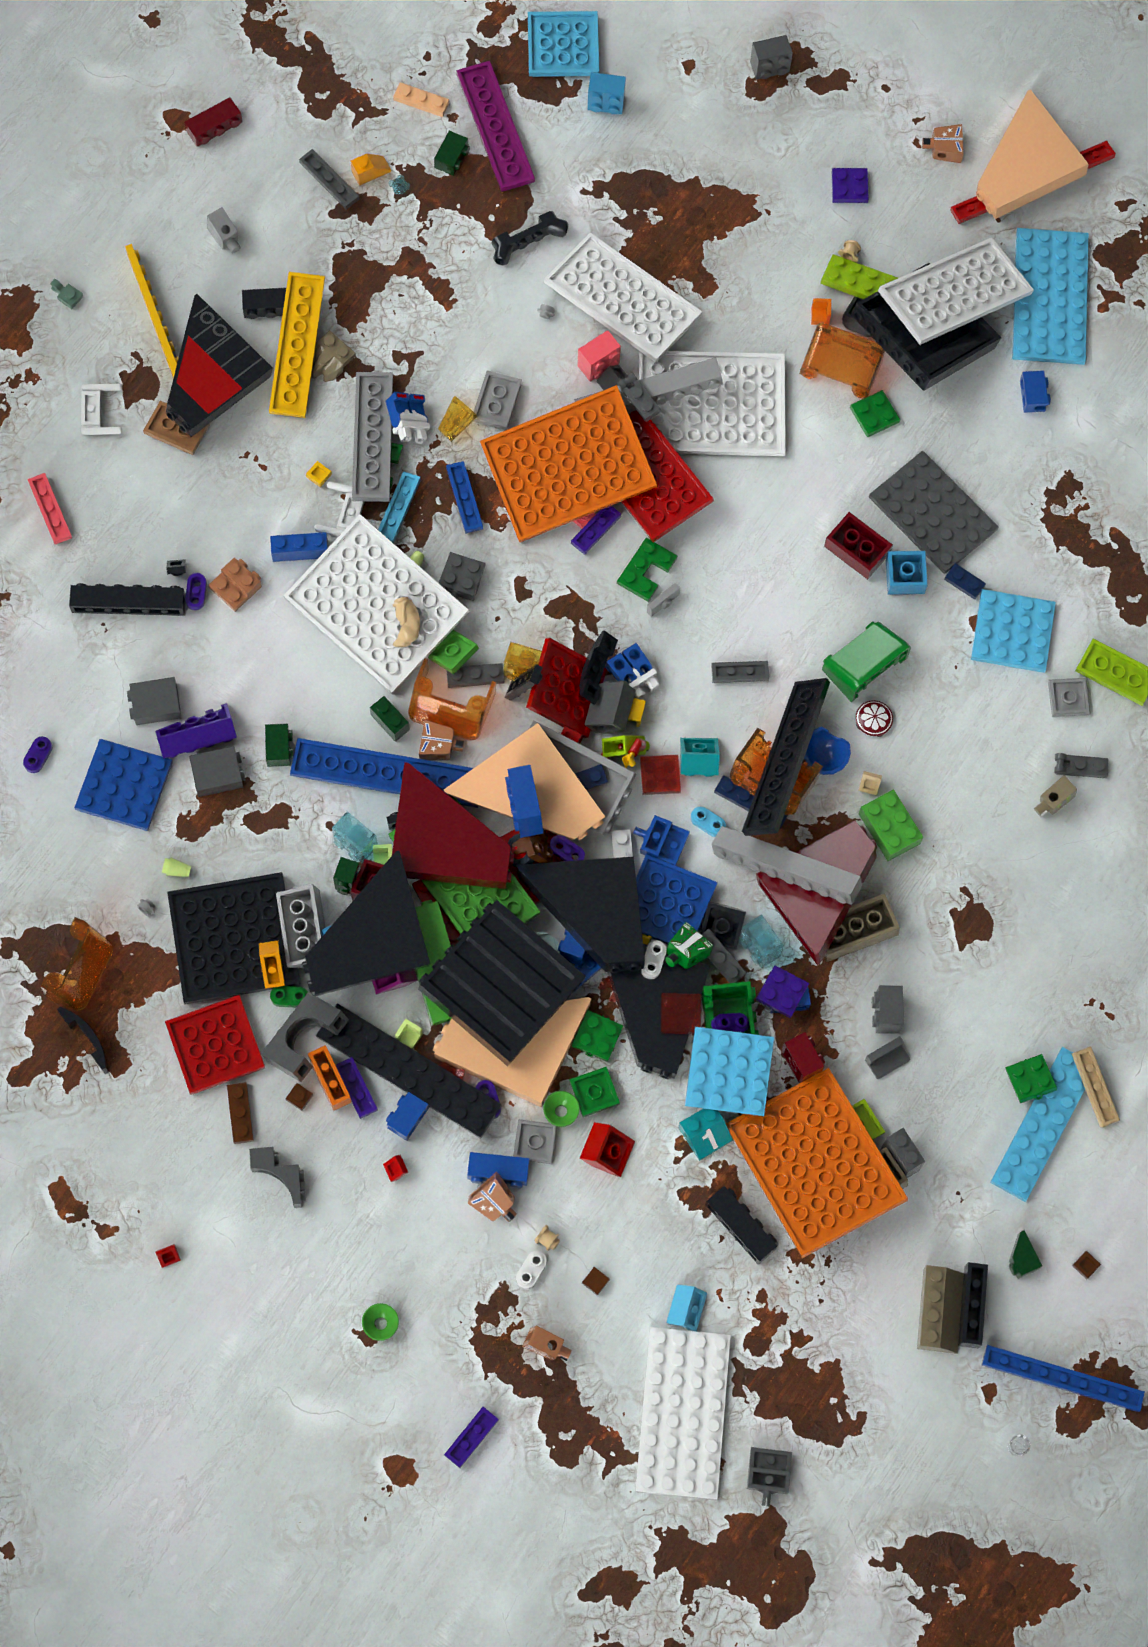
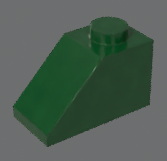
[1009,1230,1042,1279]

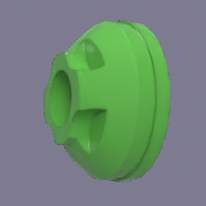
[543,1091,579,1127]
[362,1303,399,1341]

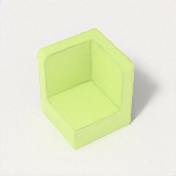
[373,844,393,865]
[395,1019,423,1049]

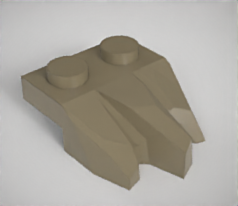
[311,330,356,382]

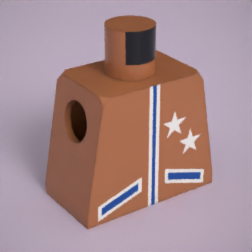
[922,124,963,163]
[419,720,464,761]
[468,1172,517,1222]
[522,1325,572,1361]

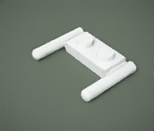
[81,383,123,435]
[314,481,365,537]

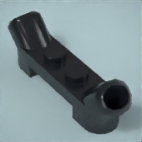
[491,211,568,265]

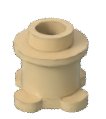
[838,240,861,262]
[534,1225,560,1251]

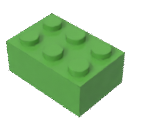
[858,789,923,861]

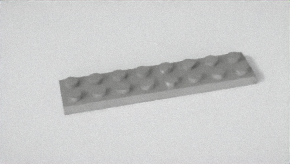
[352,372,393,502]

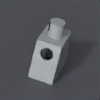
[207,207,241,253]

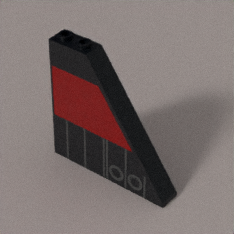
[166,294,273,437]

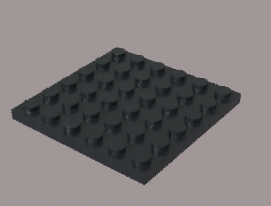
[167,872,301,1005]

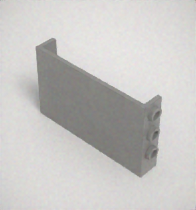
[529,720,637,835]

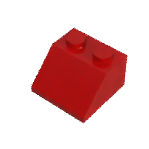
[580,1122,635,1177]

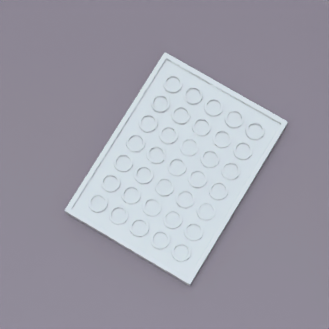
[639,351,785,456]
[284,514,469,694]

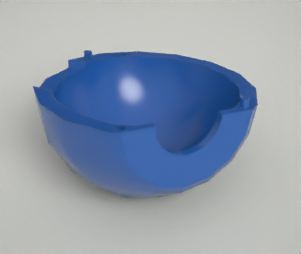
[804,727,851,775]

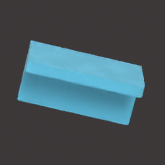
[667,1285,707,1332]

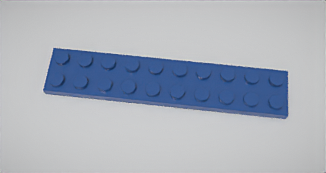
[290,738,478,808]

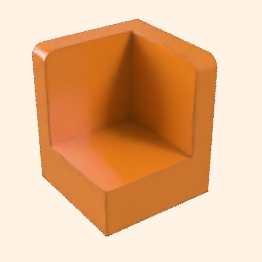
[811,298,831,325]

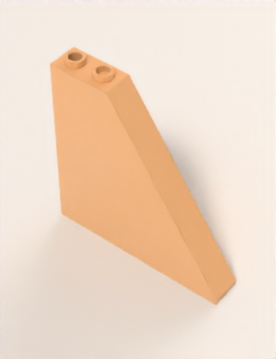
[976,89,1088,219]
[444,723,605,841]
[433,997,592,1107]

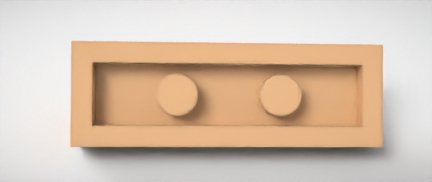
[393,82,449,117]

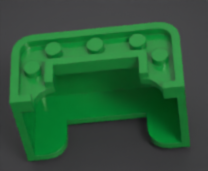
[702,981,759,1035]

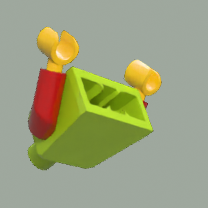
[601,735,650,768]

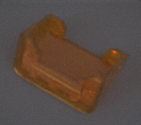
[799,323,885,398]
[40,917,113,1011]

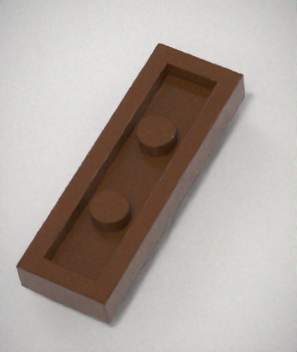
[227,1082,254,1144]

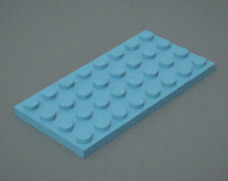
[1012,228,1088,365]

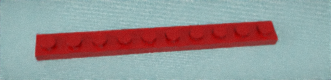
[950,141,1116,224]

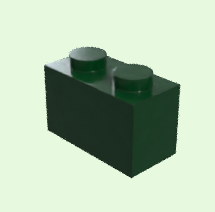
[434,130,470,176]
[370,696,410,742]
[265,724,293,767]
[333,857,360,895]

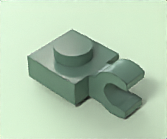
[50,278,83,309]

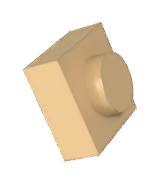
[858,771,882,795]

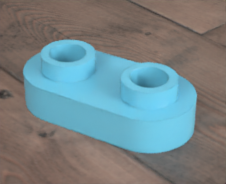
[691,807,726,837]

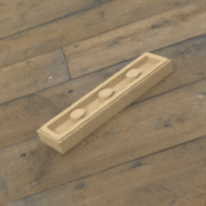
[1072,1046,1120,1128]

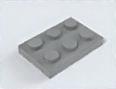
[471,370,522,430]

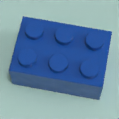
[505,765,543,838]

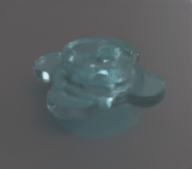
[389,175,410,195]

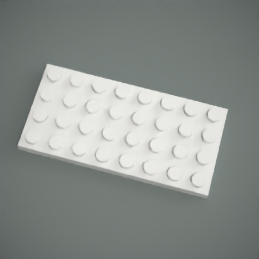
[544,233,702,363]
[878,237,1034,345]
[635,1327,731,1500]

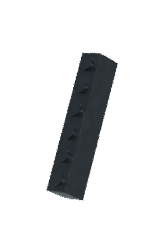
[69,583,186,616]

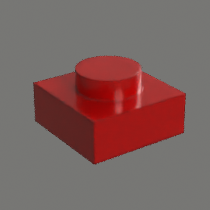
[383,1154,408,1182]

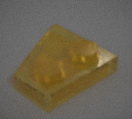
[438,396,477,442]

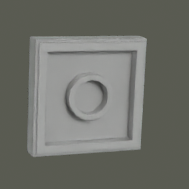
[1048,678,1090,717]
[513,1119,557,1164]

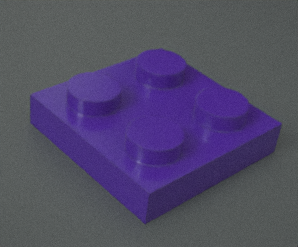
[831,168,869,203]
[756,965,809,1018]

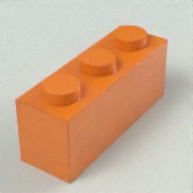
[308,1045,351,1111]

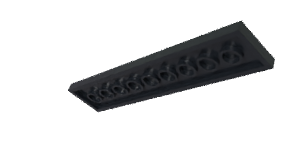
[742,678,830,836]
[316,1003,502,1139]

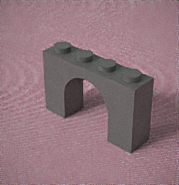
[261,992,349,1082]

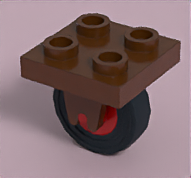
[507,829,553,868]

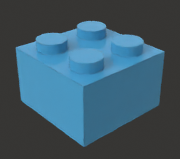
[587,72,626,114]
[885,551,928,595]

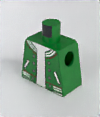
[665,922,713,969]

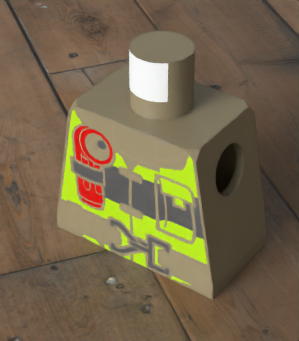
[1034,775,1077,817]

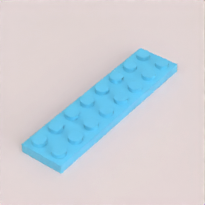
[990,1047,1085,1202]

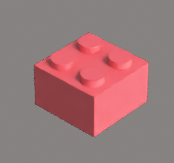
[577,330,621,382]

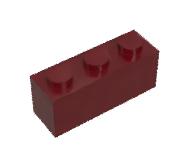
[184,97,243,147]

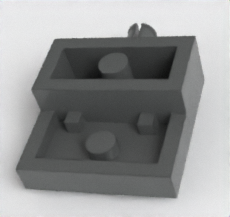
[439,552,486,601]
[747,1447,792,1507]

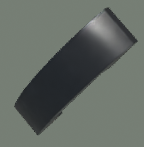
[579,630,618,705]
[57,1007,108,1074]

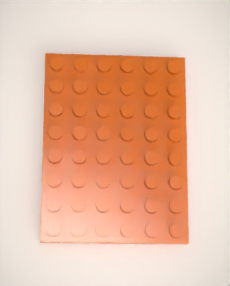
[480,385,657,542]
[726,1068,908,1258]

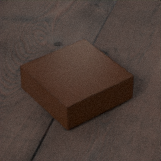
[1072,1251,1101,1280]
[582,1267,610,1296]

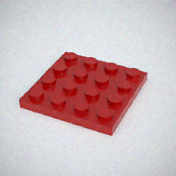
[526,638,607,738]
[165,995,265,1095]

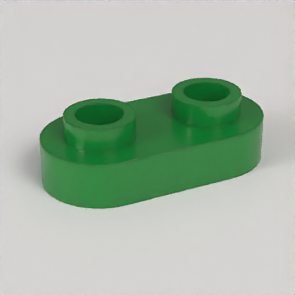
[270,986,308,1008]

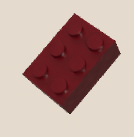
[824,512,893,580]

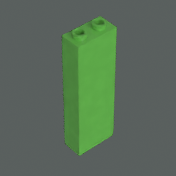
[415,900,452,1026]

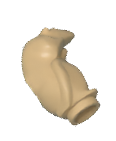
[392,597,420,647]

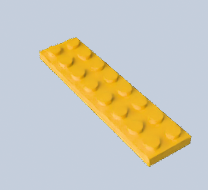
[269,272,325,418]

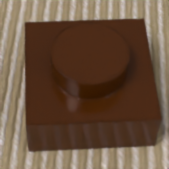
[285,1083,313,1111]

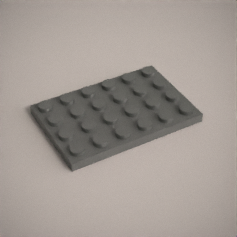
[869,451,999,574]

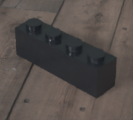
[242,288,286,319]
[705,1186,777,1265]
[958,1262,988,1349]

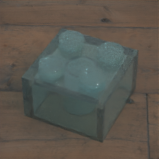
[332,811,377,864]
[739,915,784,969]

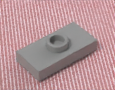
[647,584,680,617]

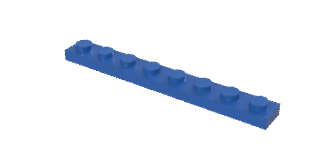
[981,1345,1145,1412]

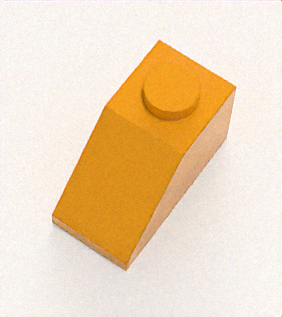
[350,153,391,186]
[259,941,285,989]

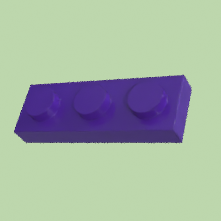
[571,506,621,555]
[335,1057,378,1119]
[444,1407,499,1468]

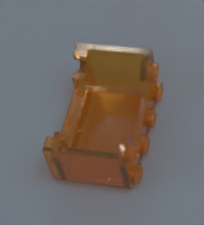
[730,728,823,815]

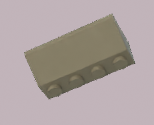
[917,1265,964,1354]

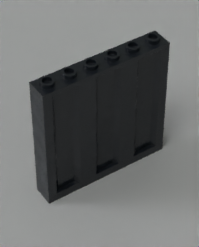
[850,263,1002,391]
[418,900,586,1067]

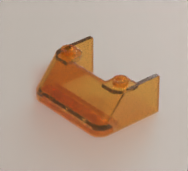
[408,658,496,740]

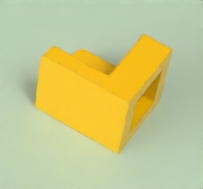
[628,698,646,727]

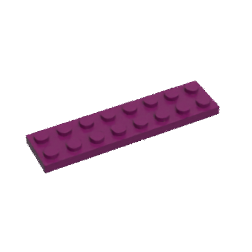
[456,61,535,192]

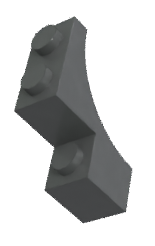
[249,1147,306,1208]

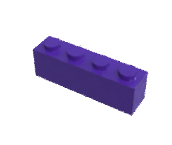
[155,703,237,758]

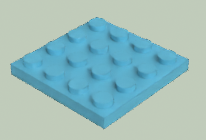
[528,11,599,77]
[971,589,1056,673]
[685,1027,774,1116]

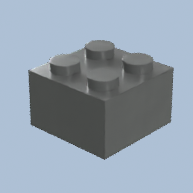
[750,35,793,80]
[871,985,904,1034]

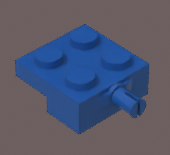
[633,815,690,866]

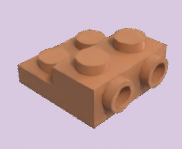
[208,557,262,612]

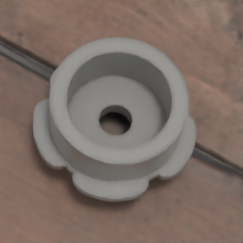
[537,304,555,319]
[137,899,155,916]

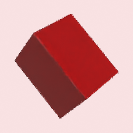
[155,1244,181,1268]

